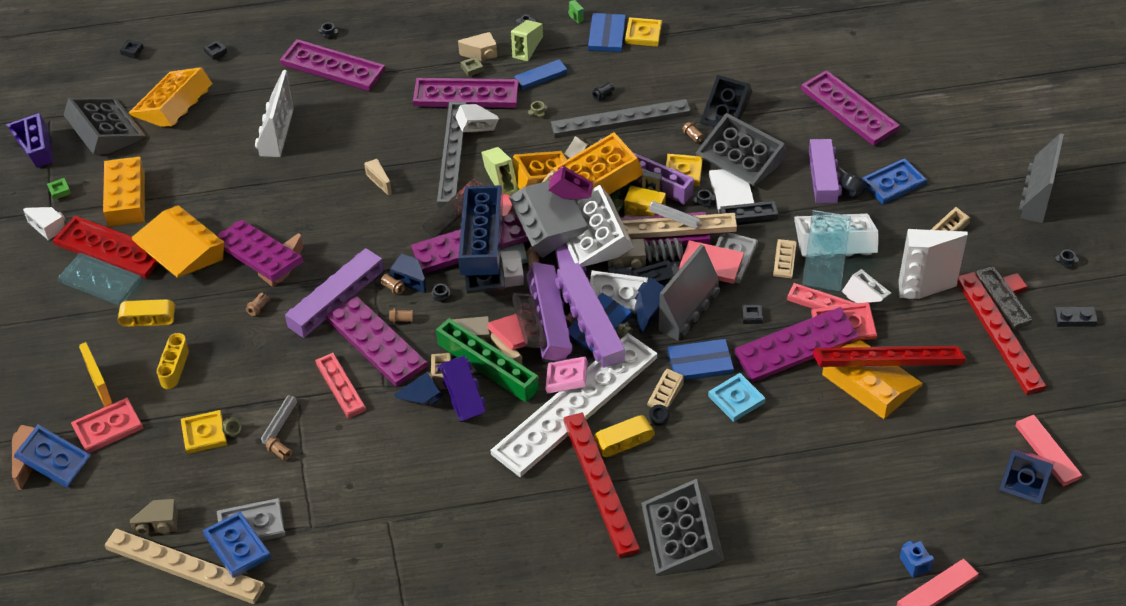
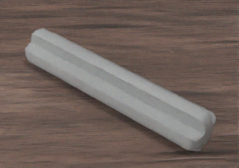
[649,201,701,229]
[261,395,297,444]

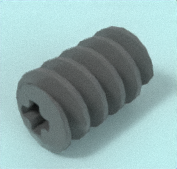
[644,238,683,264]

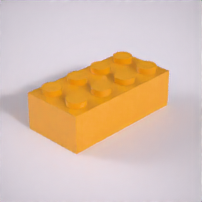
[103,157,145,227]

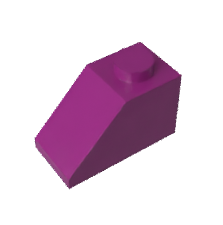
[548,166,594,199]

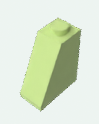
[511,20,543,61]
[481,147,518,195]

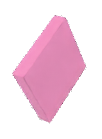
[545,357,588,394]

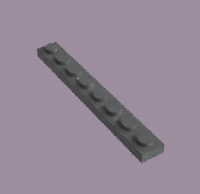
[551,99,691,138]
[437,102,467,207]

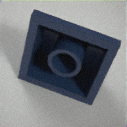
[634,278,665,334]
[999,448,1055,504]

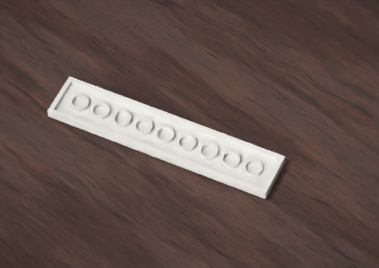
[491,333,657,477]

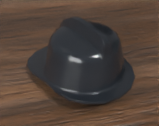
[838,167,871,197]

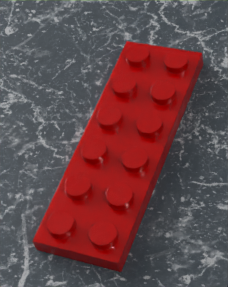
[53,216,159,279]

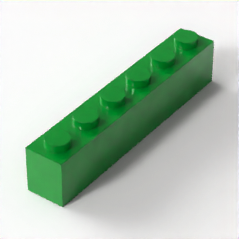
[436,318,539,402]

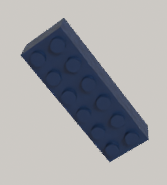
[458,185,503,276]

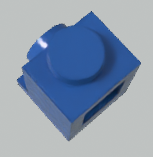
[900,541,934,578]

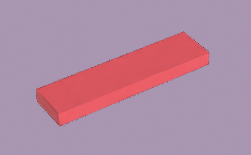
[787,283,857,309]
[315,353,366,419]
[1015,415,1082,486]
[897,559,978,606]

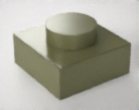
[461,56,483,77]

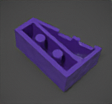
[6,113,53,168]
[435,355,486,421]

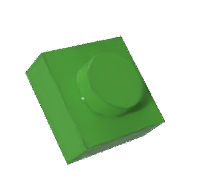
[568,0,584,24]
[47,178,71,200]

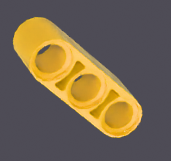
[118,300,175,327]
[157,333,189,389]
[593,415,655,457]

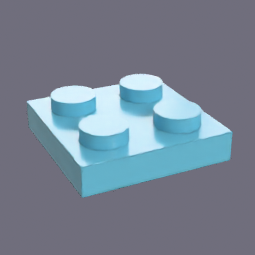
[708,373,765,422]

